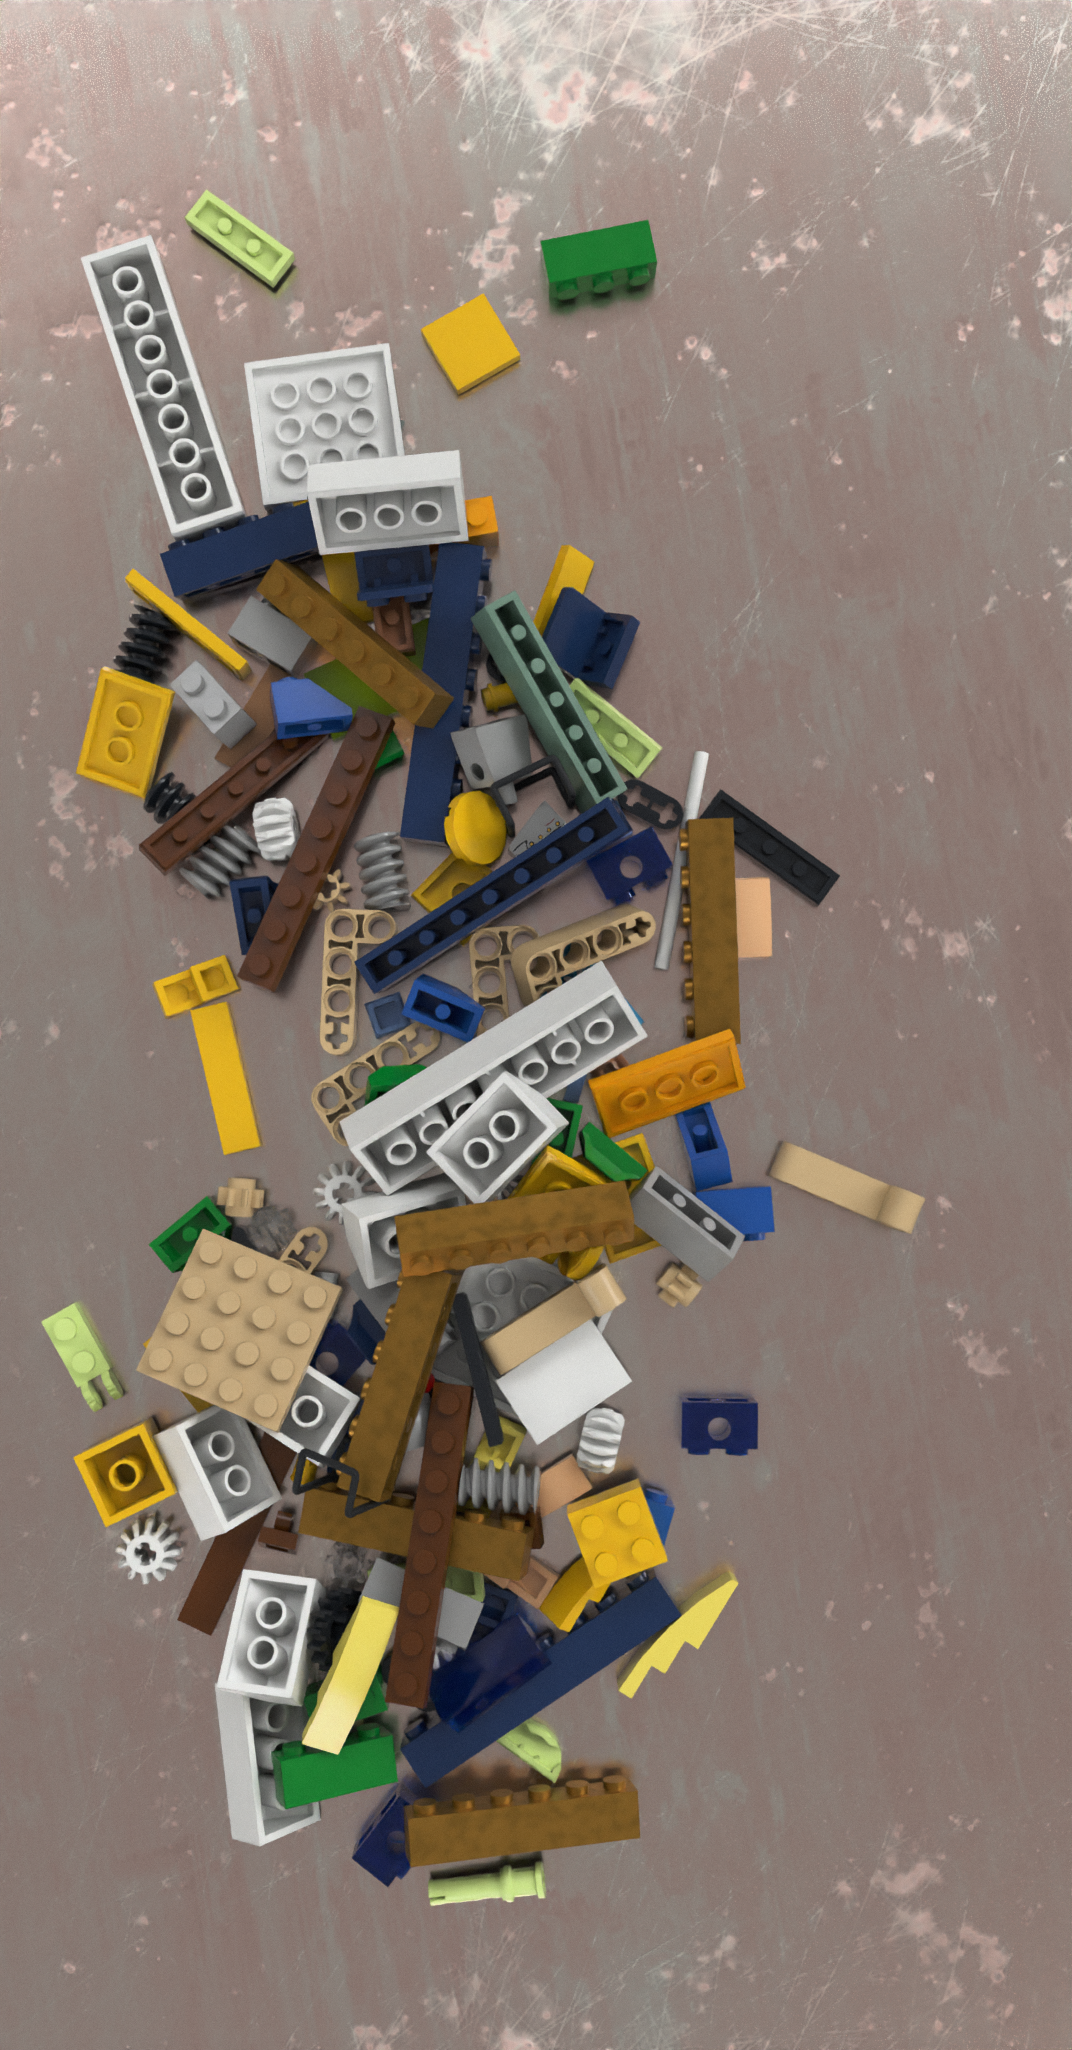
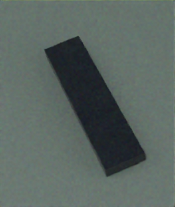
[699,789,840,907]
[453,1292,504,1447]

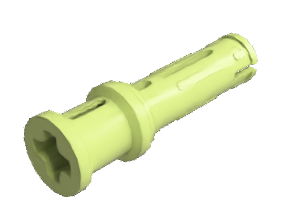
[428,1861,546,1906]

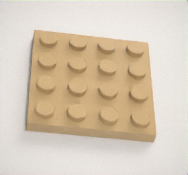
[136,1229,343,1433]

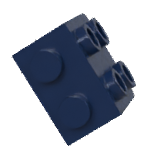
[354,545,434,607]
[542,587,640,689]

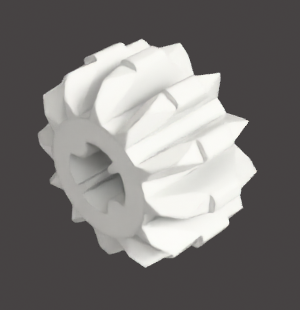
[252,797,300,861]
[313,1161,377,1226]
[576,1407,625,1474]
[115,1516,182,1584]

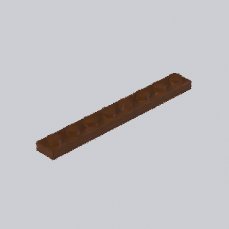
[237,706,396,993]
[385,1381,474,1709]

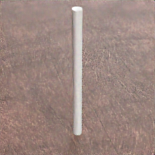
[654,751,709,971]

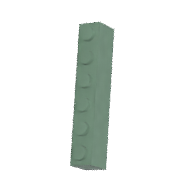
[470,590,628,813]

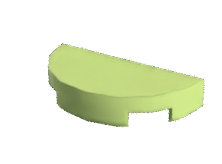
[496,1720,561,1784]

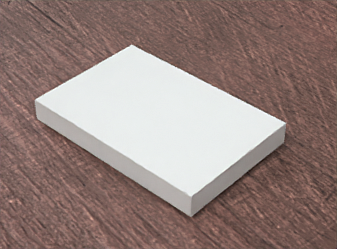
[495,1319,632,1445]

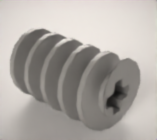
[179,820,261,899]
[354,832,411,912]
[458,1457,541,1515]

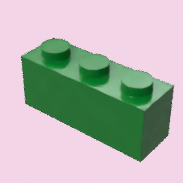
[540,220,657,300]
[271,1723,398,1809]

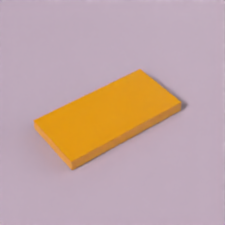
[588,1029,746,1138]

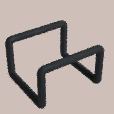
[490,755,576,837]
[292,1434,389,1518]

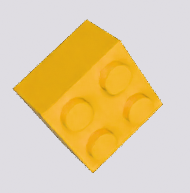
[73,1417,178,1527]
[567,1479,668,1589]

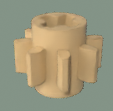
[313,869,351,912]
[216,1177,264,1217]
[656,1262,703,1308]

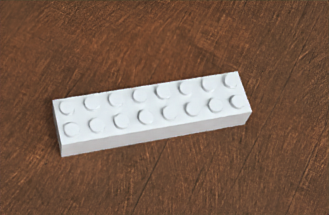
[81,235,247,543]
[340,960,648,1196]

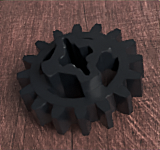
[307,1587,362,1672]

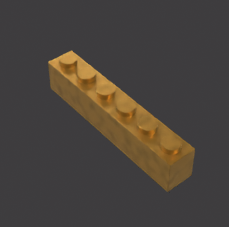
[256,559,454,729]
[679,818,741,1044]
[394,1181,634,1277]
[336,1270,462,1502]
[298,1480,535,1581]
[403,1775,640,1867]

